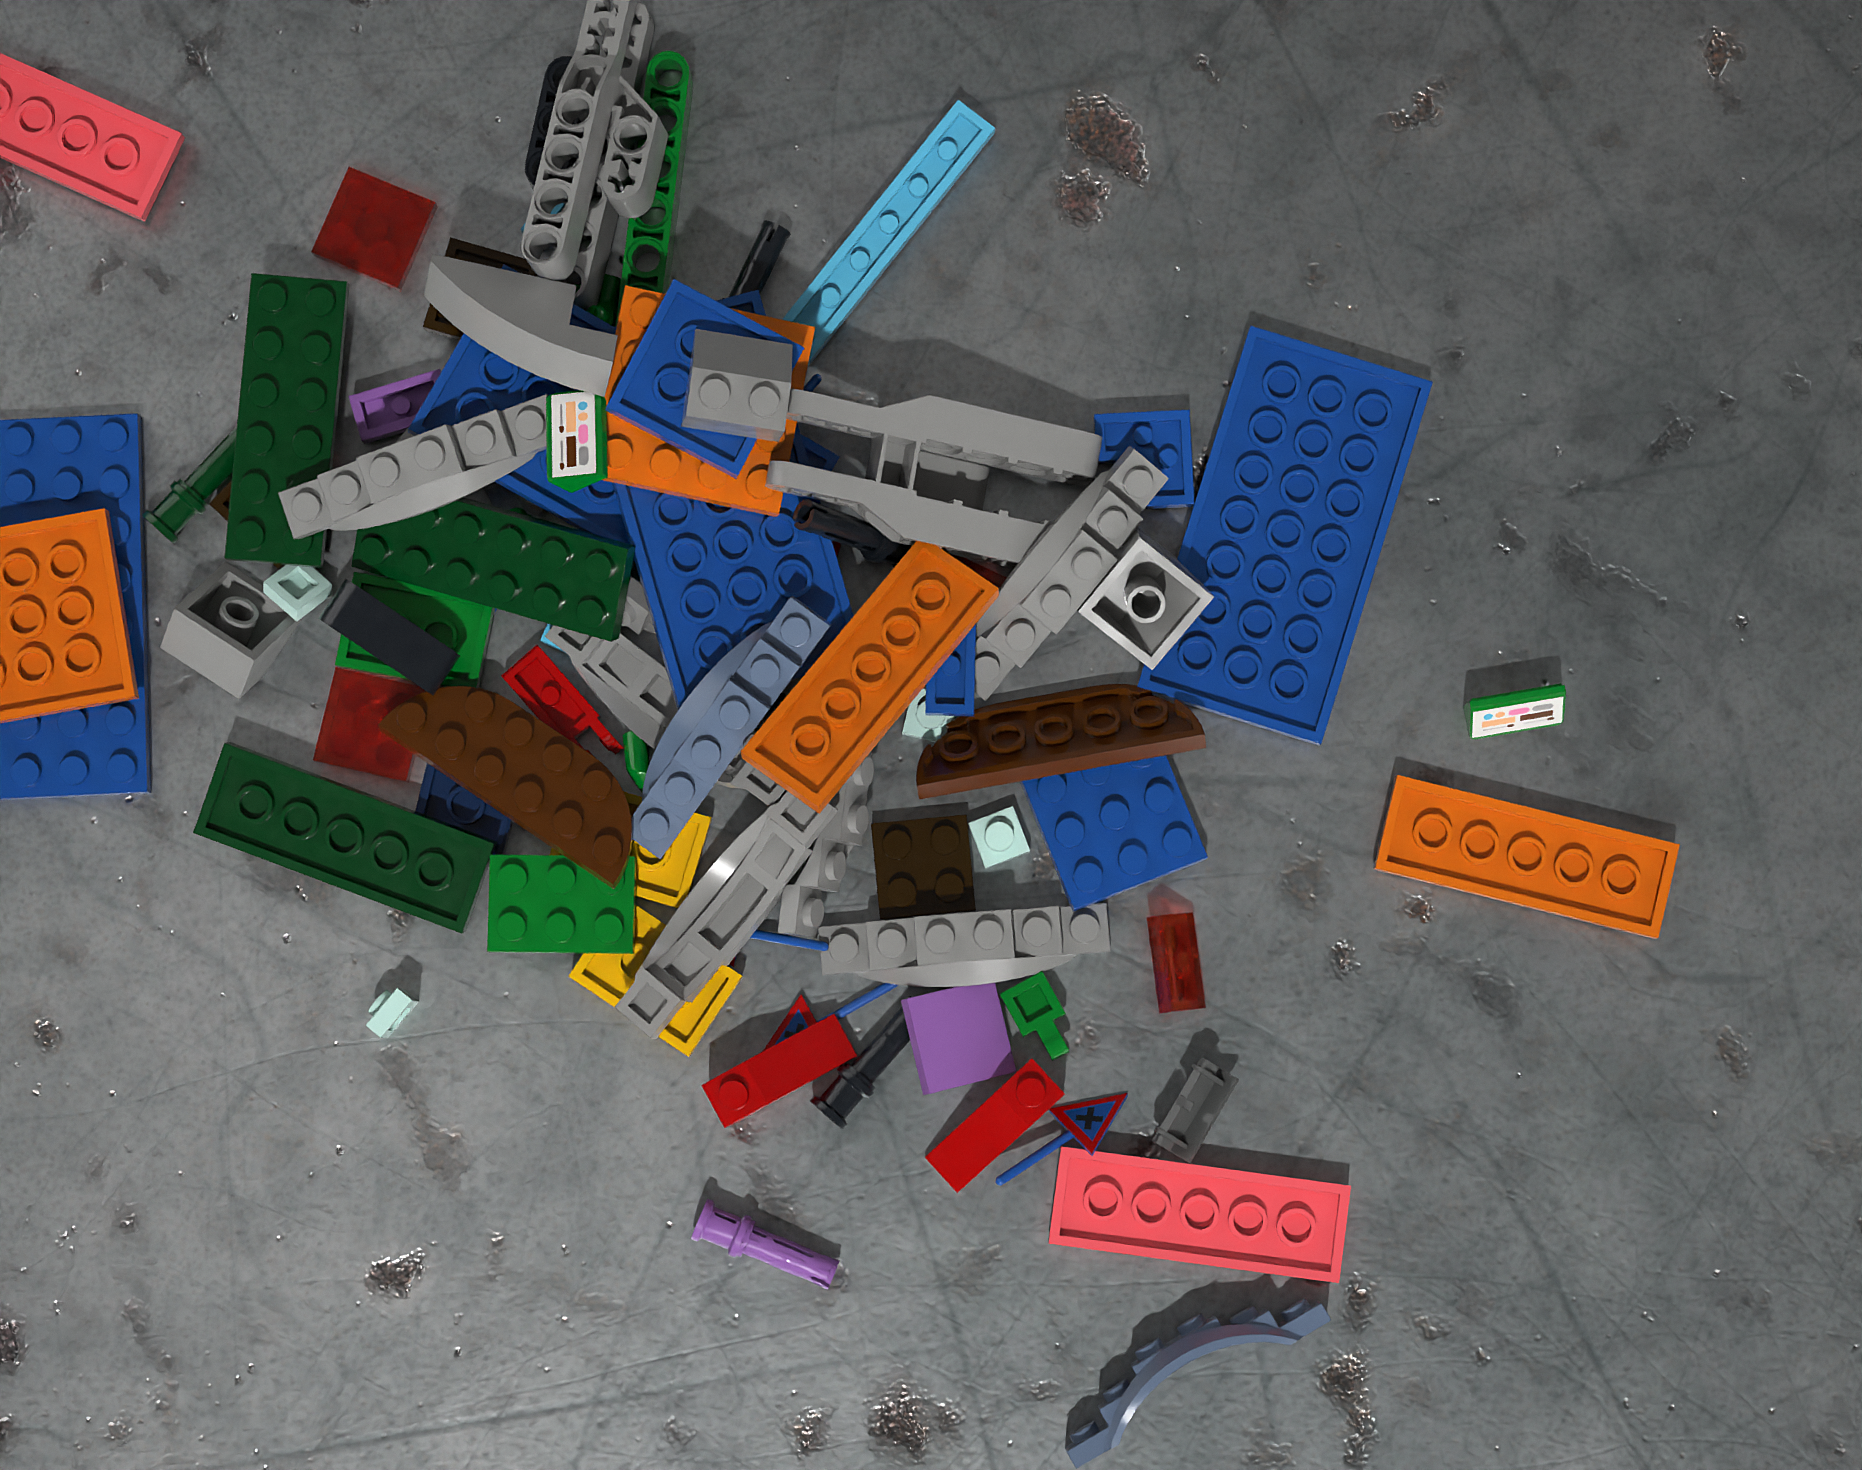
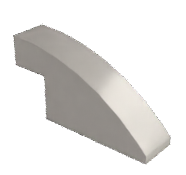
[424,254,618,397]

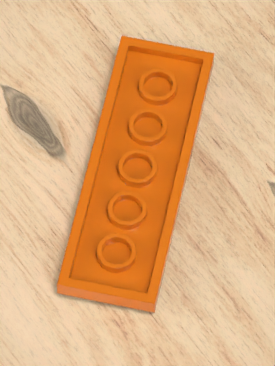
[741,541,999,814]
[1373,775,1680,939]

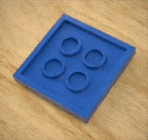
[605,279,804,479]
[1020,755,1208,912]

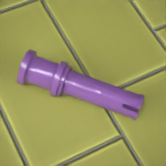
[691,1198,840,1290]

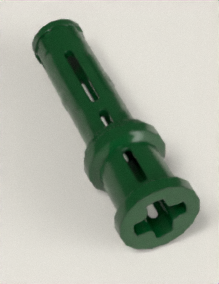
[142,426,237,544]

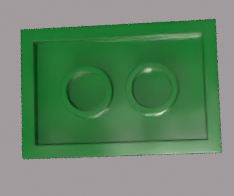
[335,572,495,688]
[487,855,637,954]

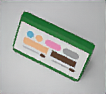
[546,390,608,493]
[1463,683,1566,740]

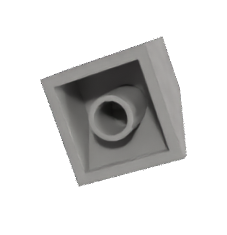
[681,329,793,442]
[1078,527,1214,670]
[160,561,303,699]

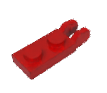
[501,645,623,755]

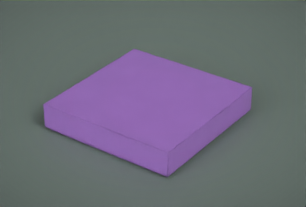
[901,983,1016,1095]

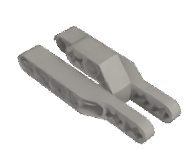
[521,0,669,311]
[765,389,1102,568]

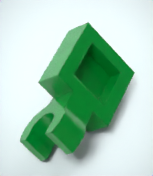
[1000,971,1069,1061]

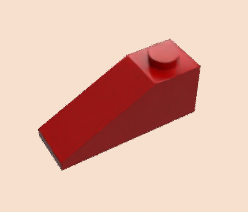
[701,1013,858,1128]
[925,1058,1065,1193]

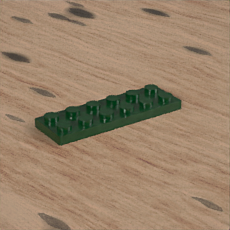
[224,273,350,568]
[351,497,636,642]
[193,742,497,934]

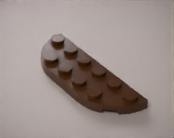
[916,684,1206,799]
[378,686,633,889]

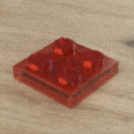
[311,167,438,292]
[313,667,426,783]

